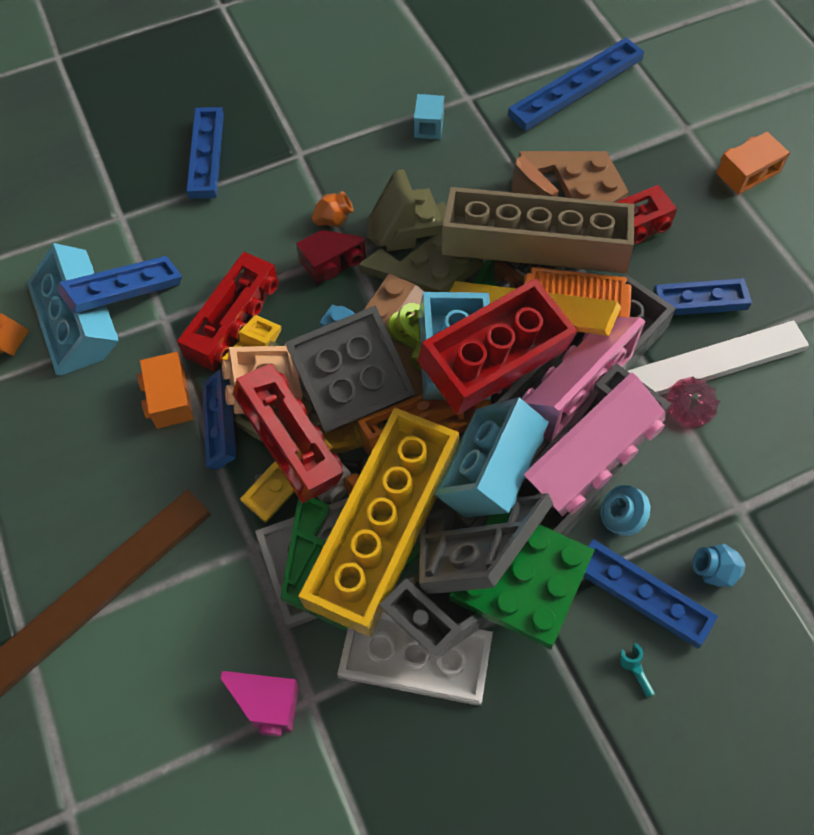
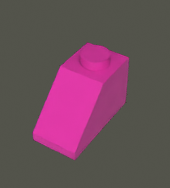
[221,671,299,737]

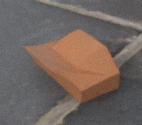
[511,155,558,197]

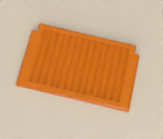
[524,267,632,317]

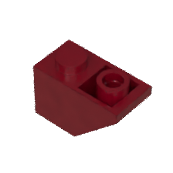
[296,230,366,285]

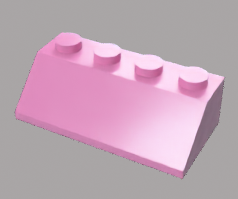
[522,317,645,442]
[524,372,665,517]

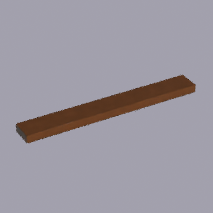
[0,489,211,698]

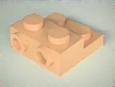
[222,346,302,414]

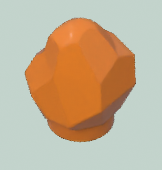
[311,191,354,227]

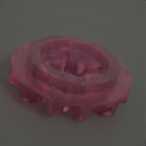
[667,376,720,427]

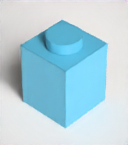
[414,94,444,140]

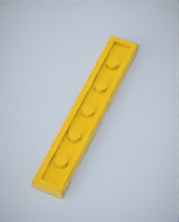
[450,281,621,336]

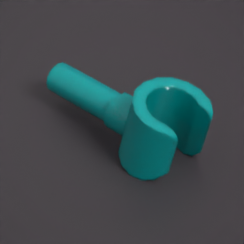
[619,643,655,698]

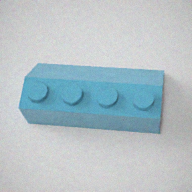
[27,243,119,375]

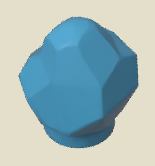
[693,544,745,587]

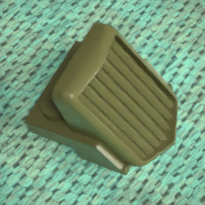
[367,169,443,252]

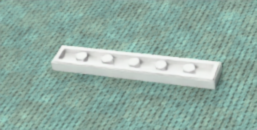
[628,321,809,395]

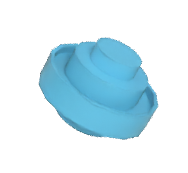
[600,485,651,536]

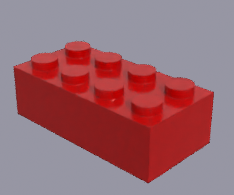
[417,278,578,416]

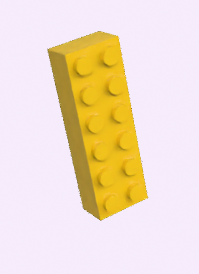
[298,407,459,638]

